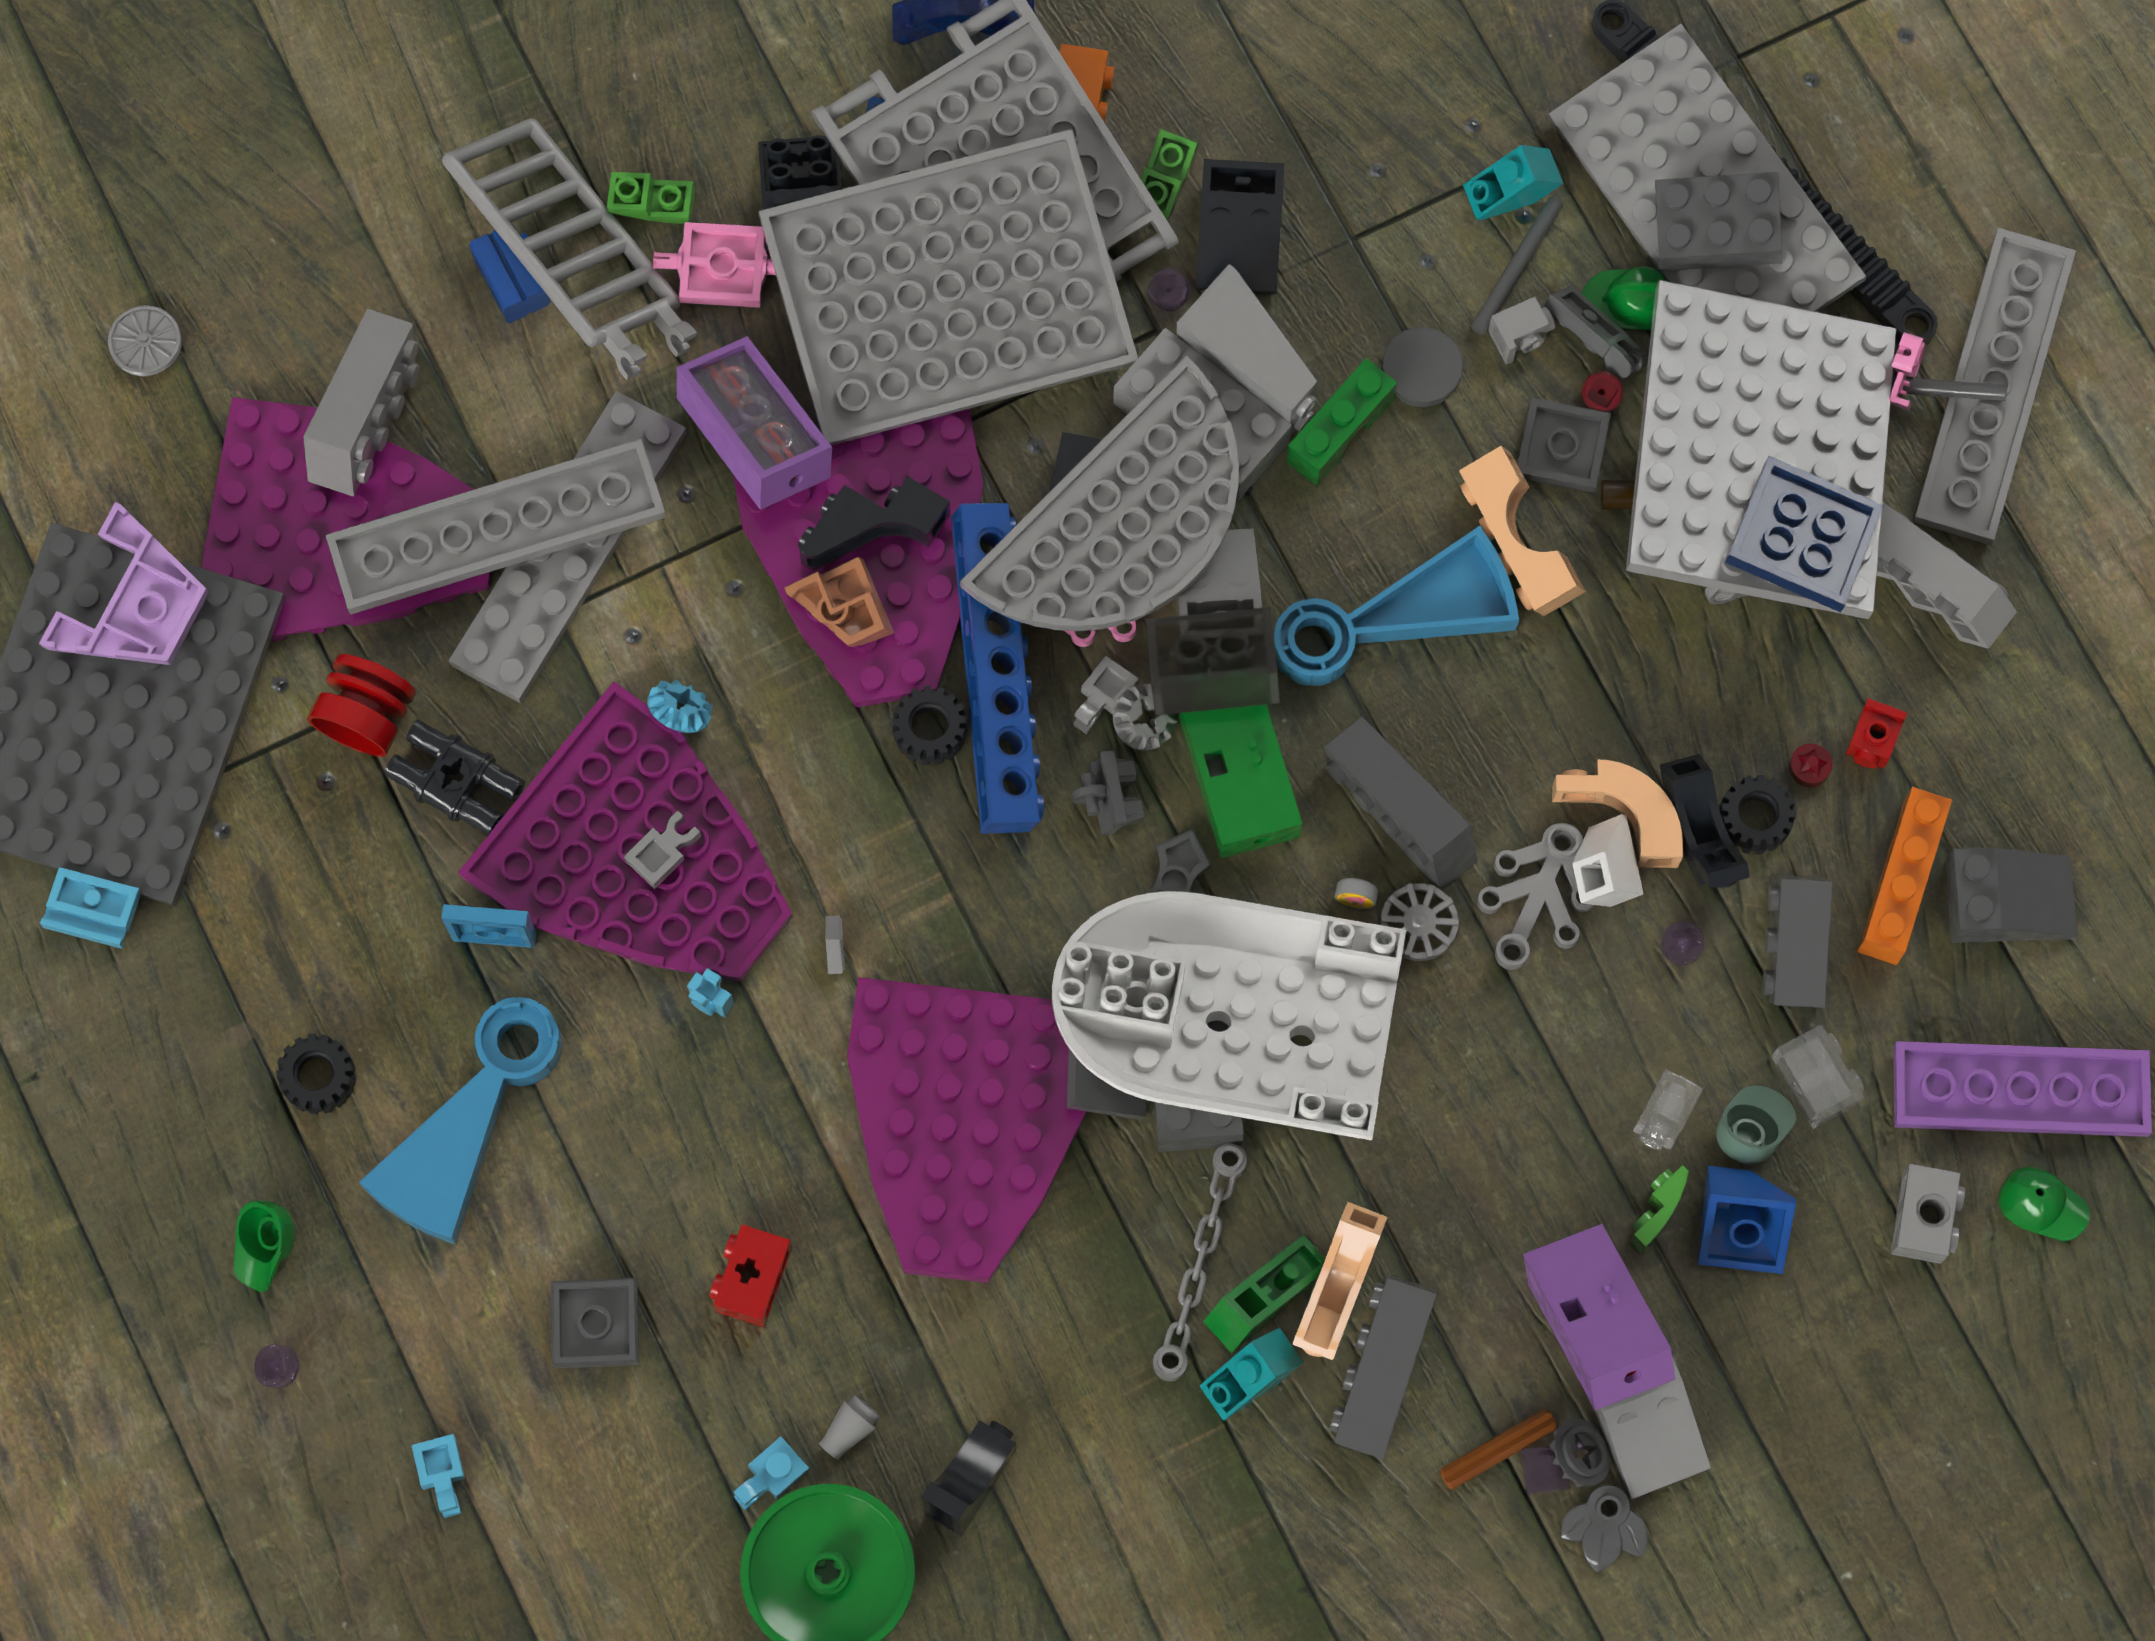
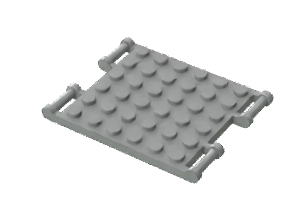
[811,0,1179,282]

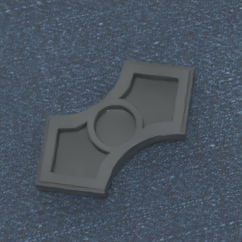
[1145,828,1212,894]

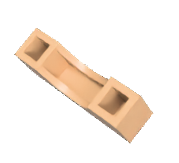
[1459,446,1586,616]

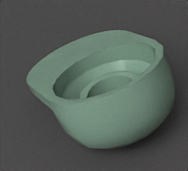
[1716,1085,1796,1165]

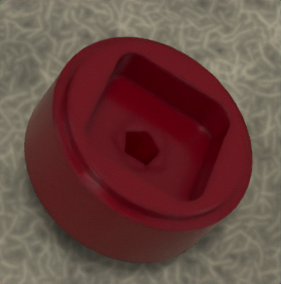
[1581,371,1623,412]
[1789,744,1832,787]

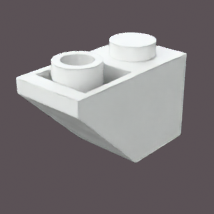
[1572,814,1643,907]

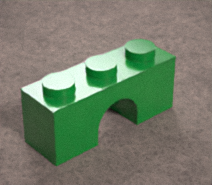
[1286,358,1398,487]

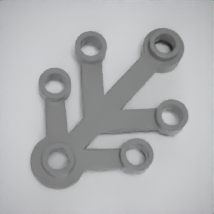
[1477,823,1594,970]

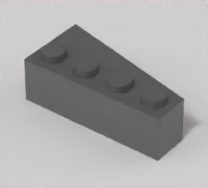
[1324,717,1477,890]

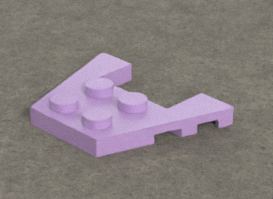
[39,502,210,665]

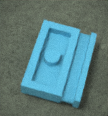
[40,867,141,949]

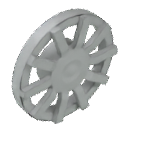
[1380,883,1459,961]

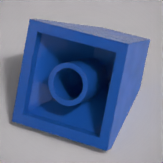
[1698,1166,1796,1274]

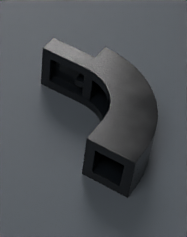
[1660,754,1750,889]

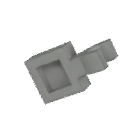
[1073,656,1139,734]

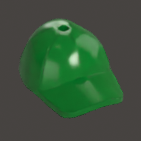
[1998,1166,2090,1242]
[234,1201,295,1292]

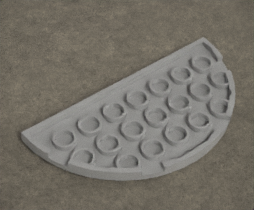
[960,356,1239,631]

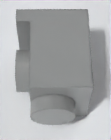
[1488,297,1555,365]

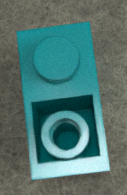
[1463,145,1564,220]
[1199,1328,1304,1421]

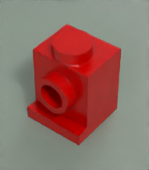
[1845,698,1907,769]

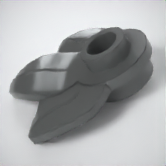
[1561,1484,1647,1572]

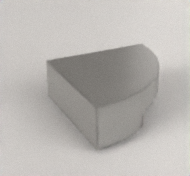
[825,915,845,974]

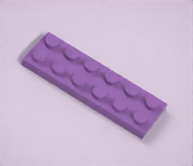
[1893,1041,2152,1137]

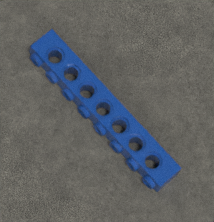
[951,503,1044,834]

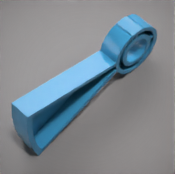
[1272,526,1519,686]
[359,997,562,1245]

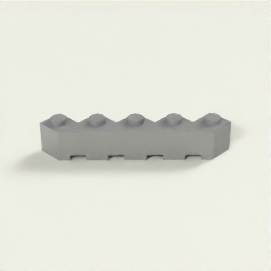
[1876,502,2017,649]

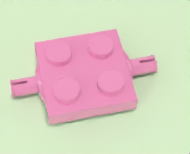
[653,222,776,308]

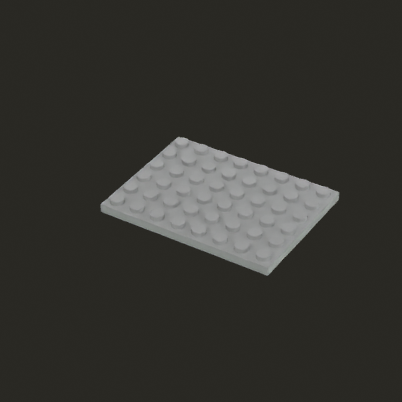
[759,129,1138,445]
[1626,280,1896,619]

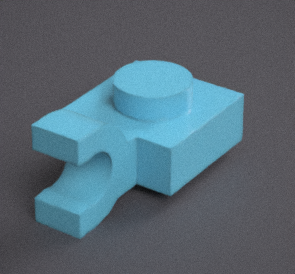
[687,968,734,1018]
[411,1434,465,1518]
[734,1436,809,1511]

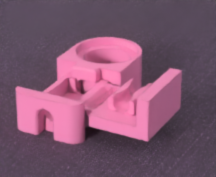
[1889,332,1926,411]

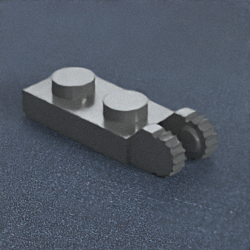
[1544,286,1648,379]

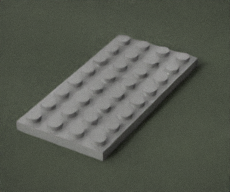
[1548,24,1866,312]

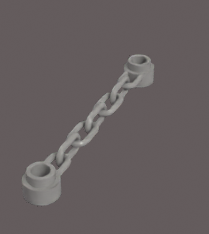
[1153,1143,1247,1382]

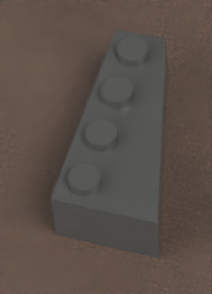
[1329,1273,1437,1459]

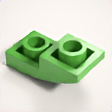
[1140,129,1200,219]
[607,172,696,224]
[1629,1165,1689,1254]

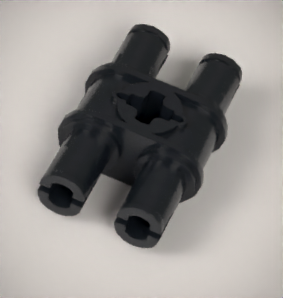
[384,719,525,835]

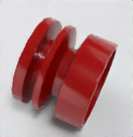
[307,654,417,757]

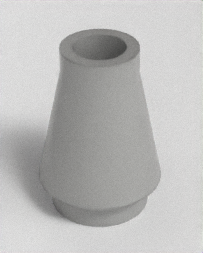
[819,1394,881,1460]

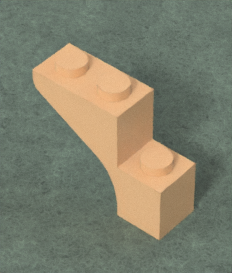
[1292,1202,1388,1360]

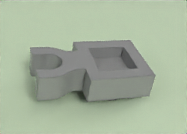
[624,811,701,889]

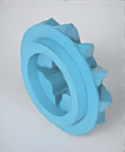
[647,679,713,733]

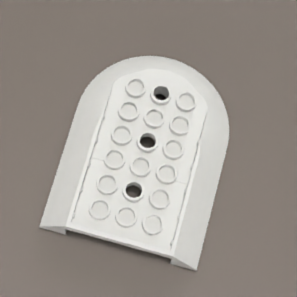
[1052,891,1406,1140]

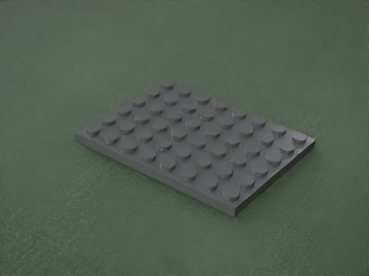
[0,522,286,907]

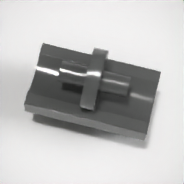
[1072,751,1144,836]

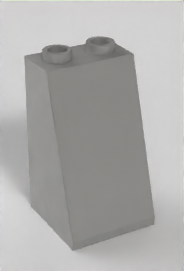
[1176,264,1317,436]

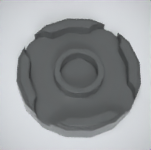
[1382,327,1463,407]

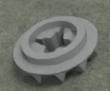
[1113,684,1178,751]

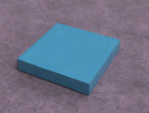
[442,904,537,948]

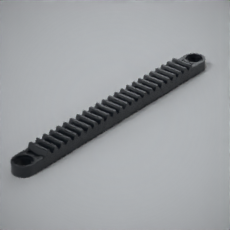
[1591,0,1938,345]

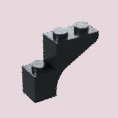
[798,477,950,570]

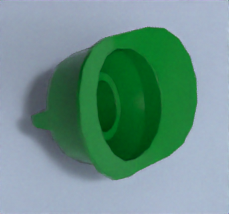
[1582,266,1667,330]

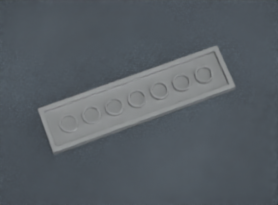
[1912,228,2076,545]
[449,391,687,704]
[326,439,666,615]

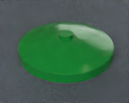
[740,1484,915,1641]

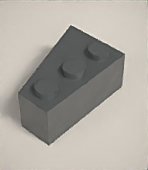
[1763,874,1833,1008]

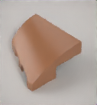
[785,557,894,647]

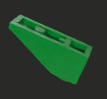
[1203,1235,1326,1353]

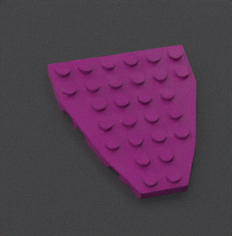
[201,397,492,642]
[733,409,983,707]
[458,681,793,982]
[847,977,1087,1283]

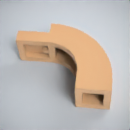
[1552,759,1683,868]

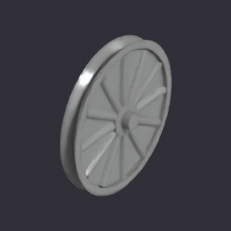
[108,305,182,376]

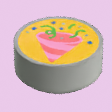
[1334,878,1378,909]

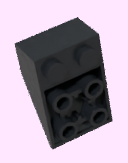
[758,135,842,255]
[1196,159,1284,294]

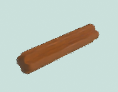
[1440,1409,1557,1490]

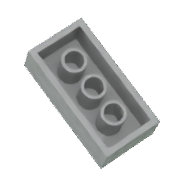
[303,309,420,497]
[1113,327,1292,501]

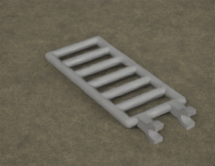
[442,118,697,380]

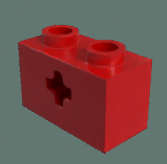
[709,1224,792,1328]

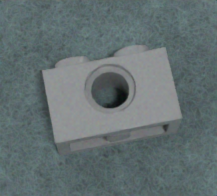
[1890,1164,1965,1264]

